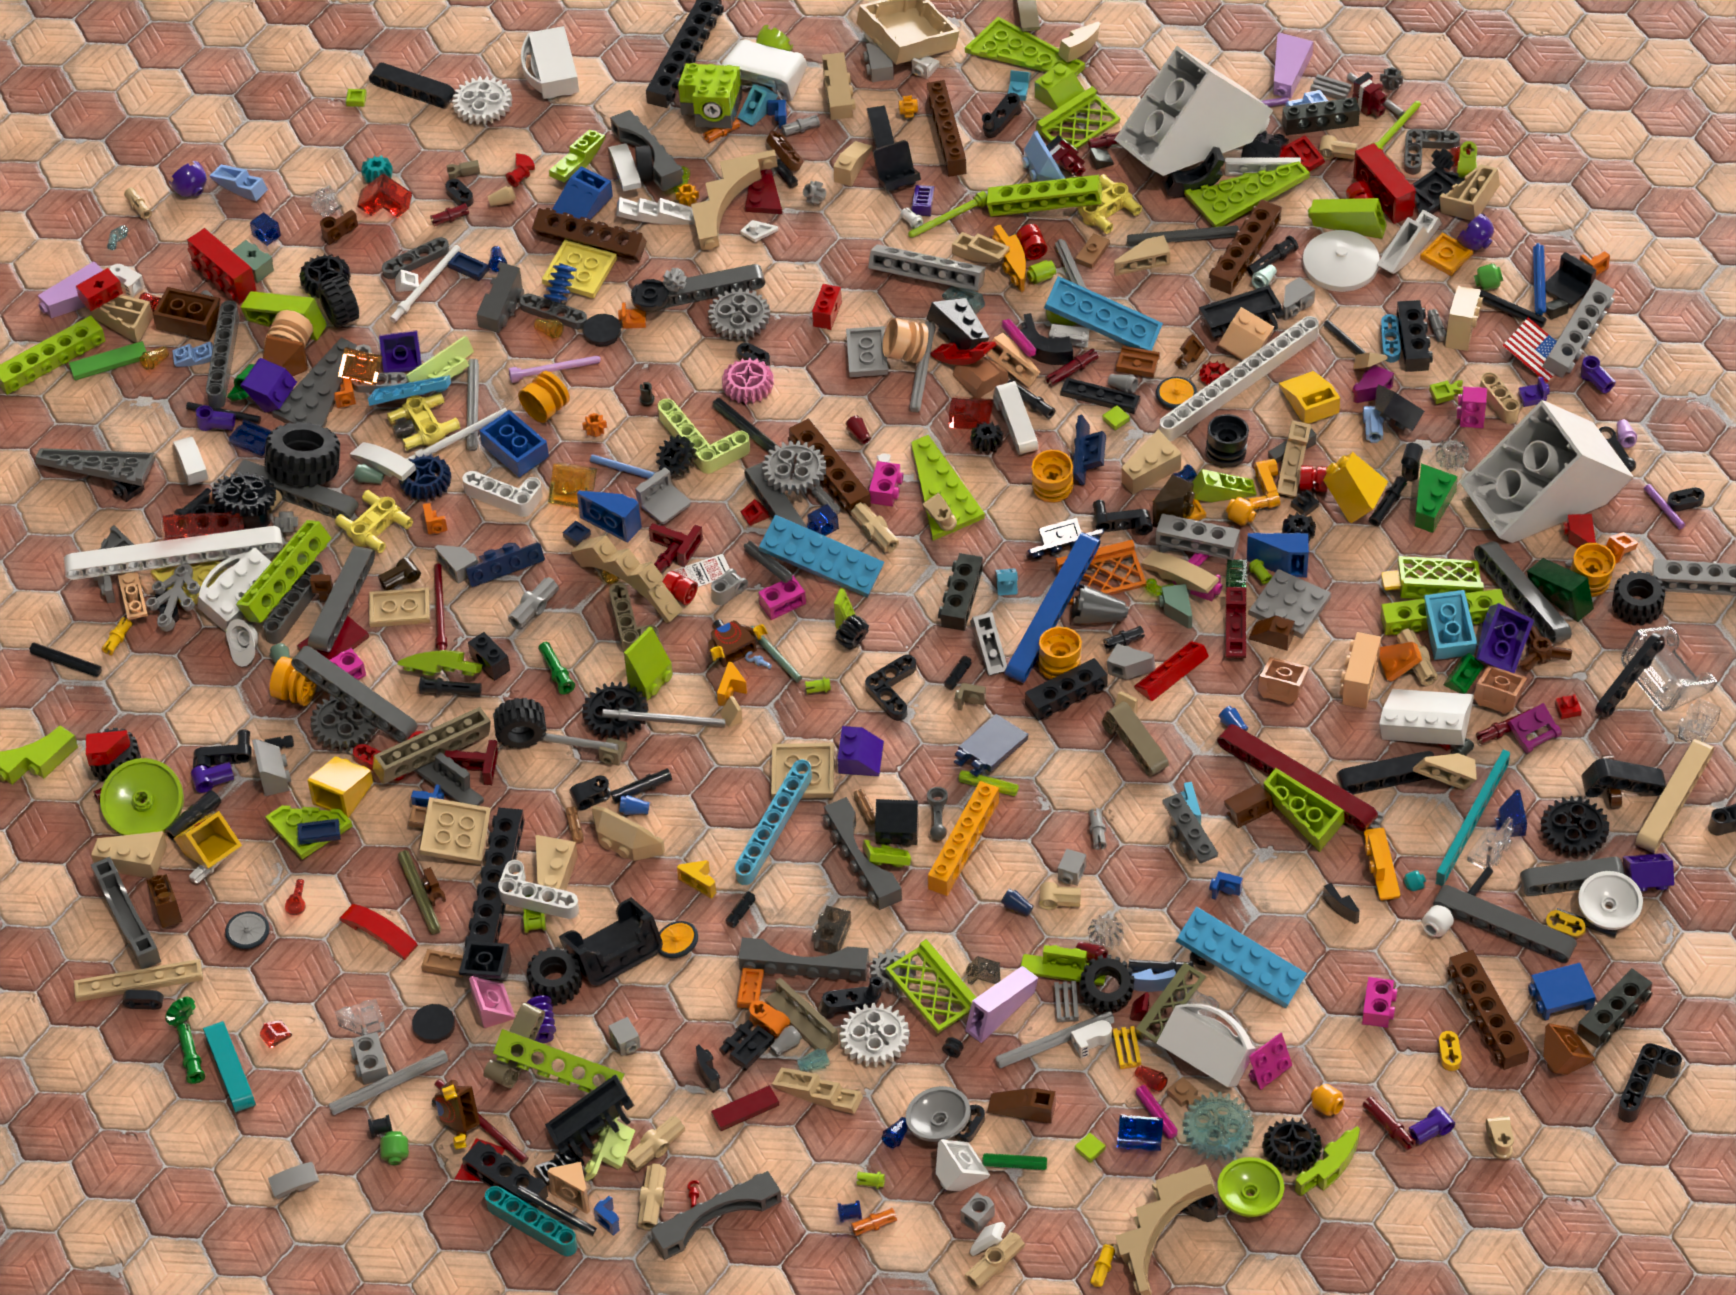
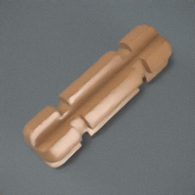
[854,789,875,825]
[566,806,584,844]

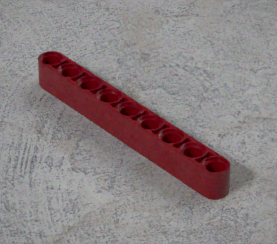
[1217,724,1378,832]

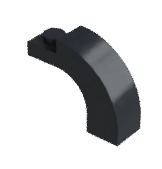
[1162,147,1225,197]
[1020,313,1073,365]

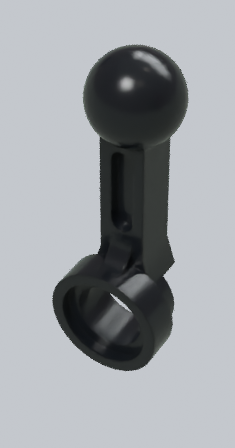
[1599,426,1636,472]

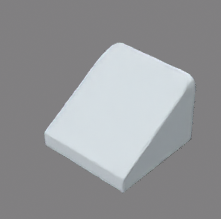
[395,270,419,292]

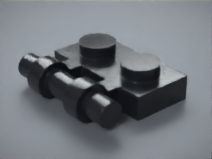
[719,1020,775,1070]

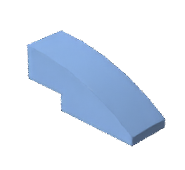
[210,164,268,201]

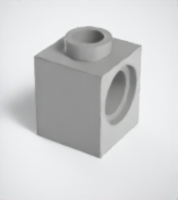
[1058,849,1086,886]
[608,1017,641,1056]
[960,1192,995,1233]

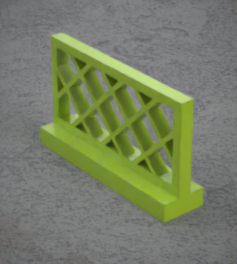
[1035,86,1121,150]
[1397,556,1484,599]
[885,939,977,1033]

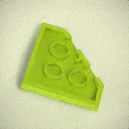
[265,805,353,859]

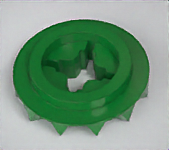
[165,996,196,1027]

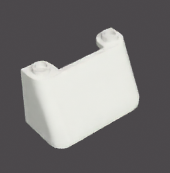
[721,39,807,101]

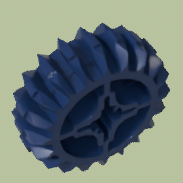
[398,453,452,502]

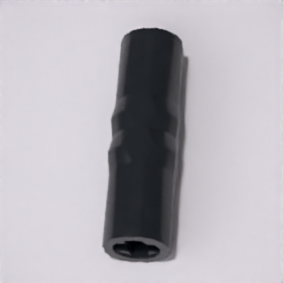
[165,790,221,843]

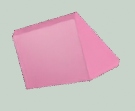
[469,976,515,1028]

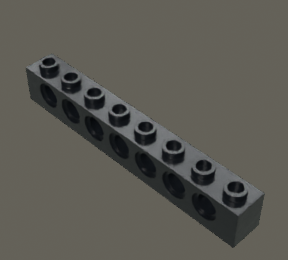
[646,0,724,108]
[465,807,525,948]

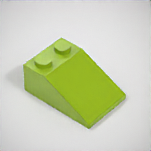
[624,626,673,701]

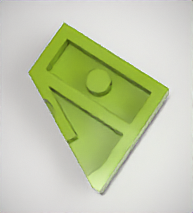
[863,840,911,867]

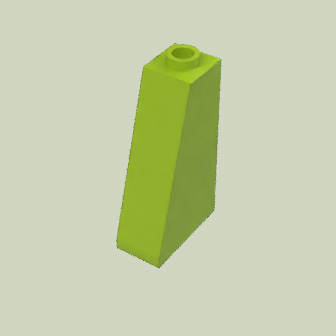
[1308,198,1387,239]

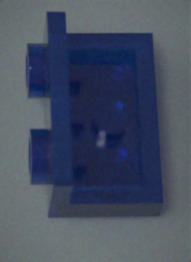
[1117,1115,1163,1151]

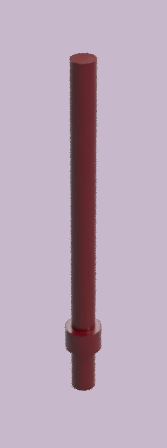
[434,563,448,651]
[434,1079,529,1164]

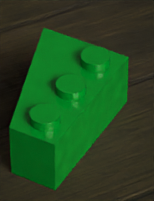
[1415,463,1458,533]

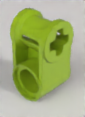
[1457,141,1477,178]
[523,895,546,933]

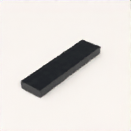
[1060,377,1140,414]

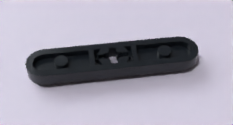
[1595,632,1665,718]

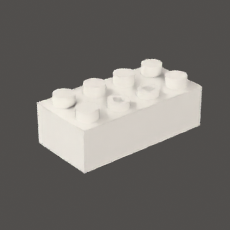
[521,26,579,99]
[198,548,271,632]
[1157,1004,1256,1087]

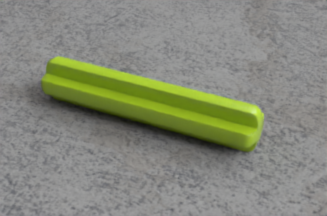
[959,770,1019,796]

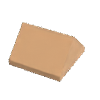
[548,1162,590,1214]

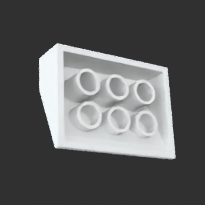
[1379,689,1474,745]

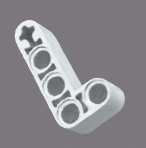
[993,381,1038,455]
[462,471,543,517]
[498,860,579,919]

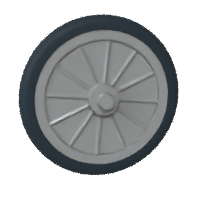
[225,911,270,949]

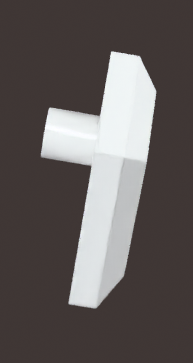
[740,220,778,242]
[970,1222,1006,1256]

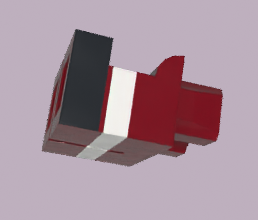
[1352,72,1387,118]
[1046,135,1086,177]

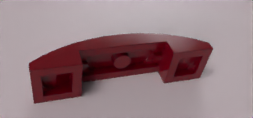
[1226,587,1246,658]

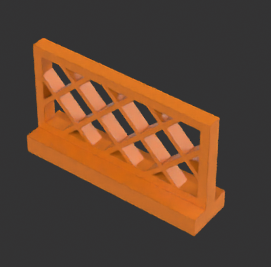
[1055,539,1147,605]

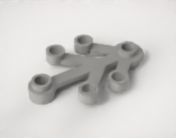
[146,564,201,632]

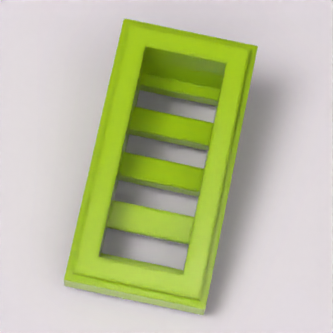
[834,588,855,629]

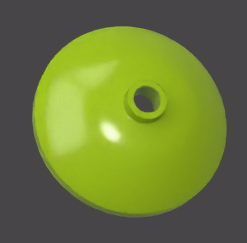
[1217,1157,1284,1217]

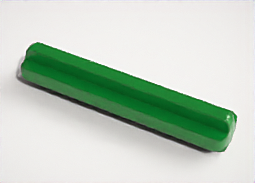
[982,1153,1048,1170]

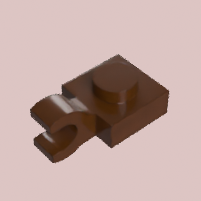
[1174,334,1205,369]
[310,574,333,602]
[422,867,446,906]

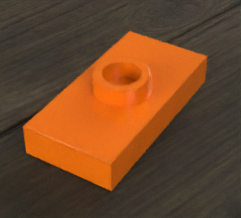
[737,968,764,1009]

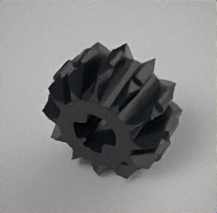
[970,421,1003,454]
[1282,512,1316,543]
[835,614,869,650]

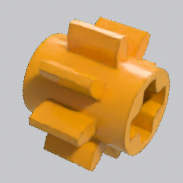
[898,95,918,118]
[676,184,699,207]

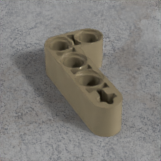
[609,583,660,652]
[1102,701,1169,777]
[483,1003,545,1088]

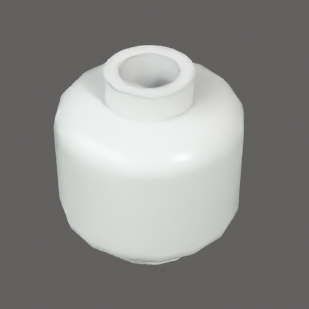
[1422,905,1454,937]

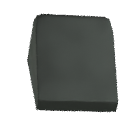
[1090,148,1114,170]
[1546,299,1569,320]

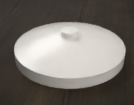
[1303,230,1379,292]

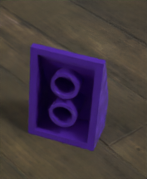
[1477,603,1534,673]

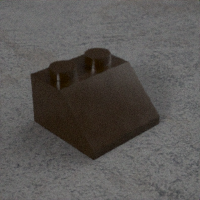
[1152,474,1195,528]

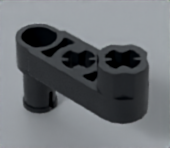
[982,93,1022,138]
[1093,500,1153,535]
[193,729,252,768]
[818,976,884,1019]

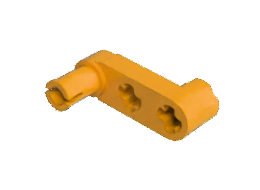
[1248,459,1281,510]

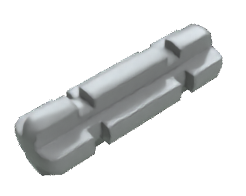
[1427,309,1447,342]
[812,485,840,516]

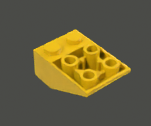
[1278,371,1340,424]

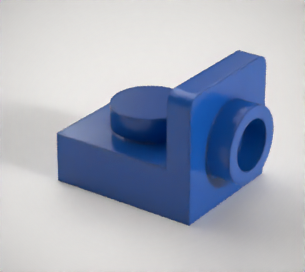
[767,100,787,129]
[411,784,444,807]
[1209,871,1243,900]
[594,1196,620,1236]

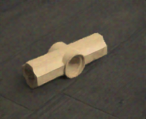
[851,502,899,553]
[1397,629,1438,686]
[624,1116,685,1172]
[638,1164,666,1231]
[965,1232,1025,1290]

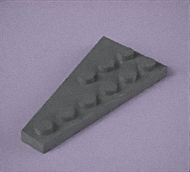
[272,337,357,427]
[35,448,155,486]

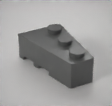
[477,262,524,333]

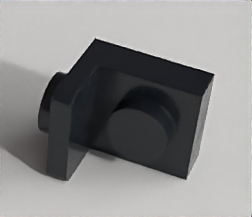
[111,480,145,502]

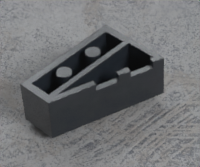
[926,298,989,350]

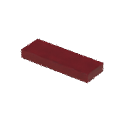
[711,1085,779,1131]

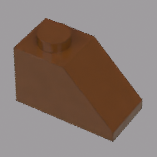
[1249,615,1295,651]

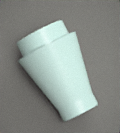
[1251,265,1277,289]

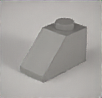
[435,545,478,584]

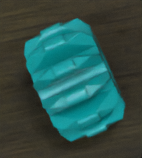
[361,155,393,186]

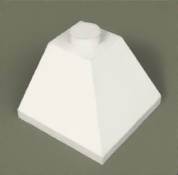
[936,1139,990,1191]

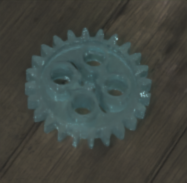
[1182,1092,1254,1160]

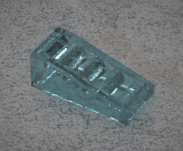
[942,286,985,315]

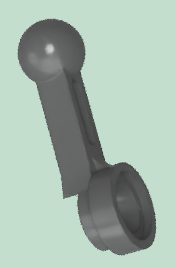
[927,787,948,841]

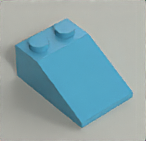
[1424,590,1477,660]

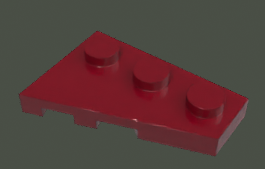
[745,169,783,215]

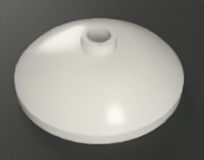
[1578,871,1643,930]

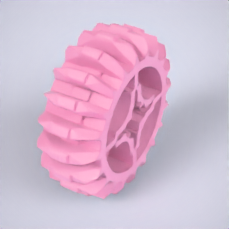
[722,358,774,405]

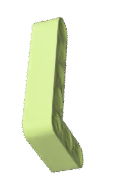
[658,399,750,474]

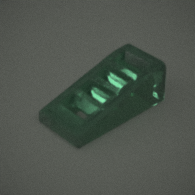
[1226,559,1247,587]

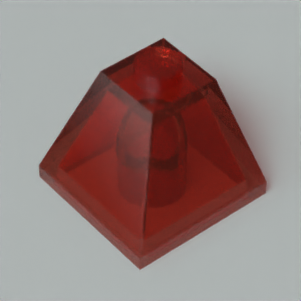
[949,396,994,430]

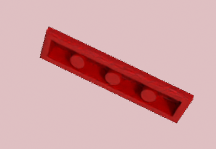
[1134,641,1209,701]

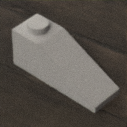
[970,612,1007,676]

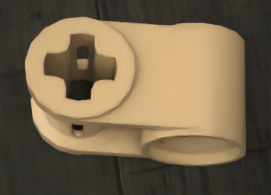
[923,493,957,531]
[1485,1116,1514,1159]

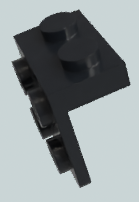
[1241,130,1289,158]
[873,140,921,191]
[1545,252,1596,306]

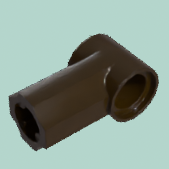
[378,557,421,591]

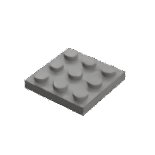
[1249,569,1331,639]

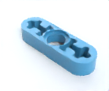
[1381,314,1401,363]

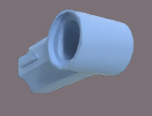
[1363,406,1384,443]

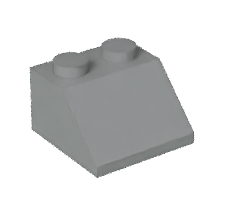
[252,739,291,796]

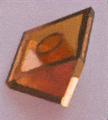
[338,347,383,385]

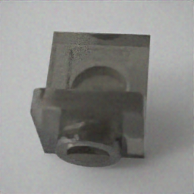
[966,956,1001,985]

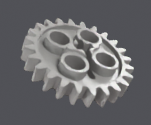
[708,288,770,340]
[762,441,826,495]

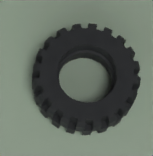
[264,422,340,487]

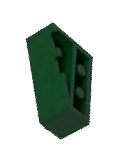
[1527,558,1594,622]

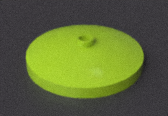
[100,758,184,836]

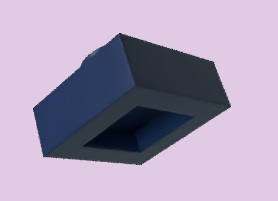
[562,520,591,546]

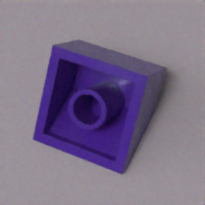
[379,330,422,373]
[240,358,297,413]
[837,726,884,776]
[1623,853,1674,891]

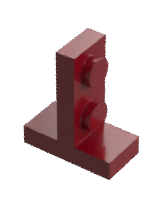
[649,523,703,567]
[445,740,499,786]

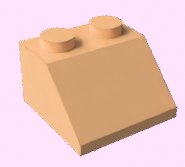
[1218,307,1274,360]

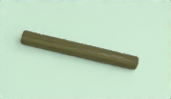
[398,850,441,935]

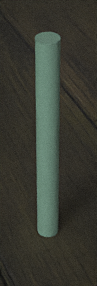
[751,626,802,682]

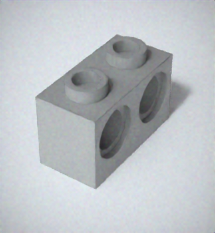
[350,1032,388,1085]

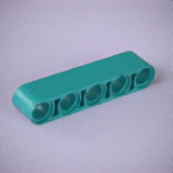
[203,1021,256,1113]
[485,1186,577,1256]

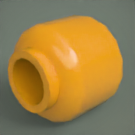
[1226,497,1257,526]
[1311,1084,1345,1116]

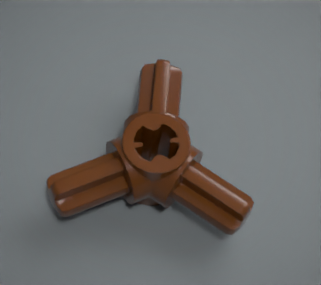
[1519,625,1572,672]

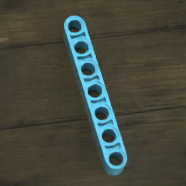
[735,759,812,885]

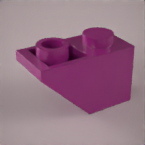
[1352,365,1394,403]

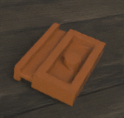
[1116,346,1160,378]

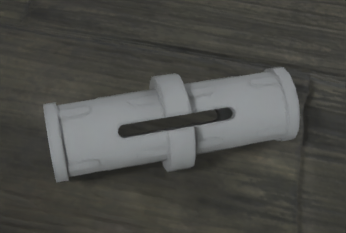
[781,115,820,137]
[1088,808,1107,850]

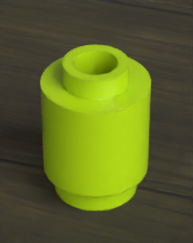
[1027,260,1056,284]

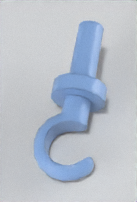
[745,651,772,669]

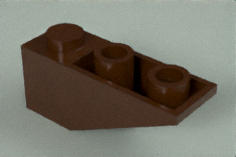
[147,874,183,928]
[987,1088,1056,1124]

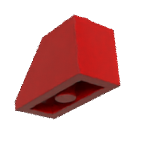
[1563,514,1596,549]
[85,730,130,766]

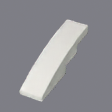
[608,143,642,191]
[616,198,695,225]
[350,442,416,481]

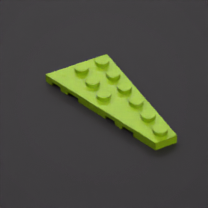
[1184,161,1310,227]

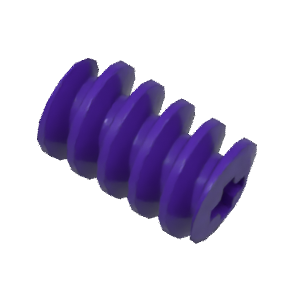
[527,995,556,1044]

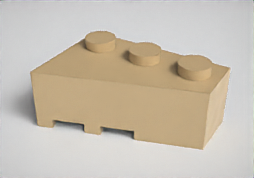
[822,52,856,120]
[1439,164,1500,221]
[1445,286,1483,351]
[92,295,153,343]
[1121,429,1181,495]
[91,831,167,878]
[535,835,578,902]

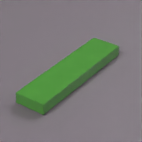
[69,341,149,380]

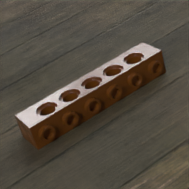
[927,80,967,177]
[1209,199,1282,295]
[532,208,647,262]
[788,418,871,516]
[1447,949,1529,1070]

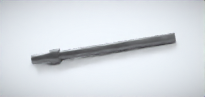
[602,709,725,727]

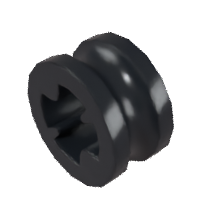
[942,1037,964,1058]

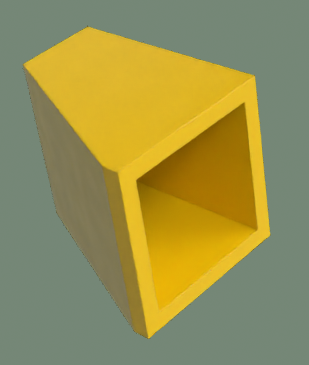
[1323,452,1388,523]
[307,756,373,818]
[174,811,242,869]

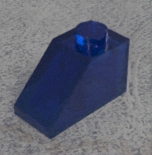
[1494,790,1527,838]

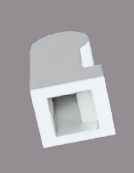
[110,264,145,298]
[1071,1020,1112,1059]

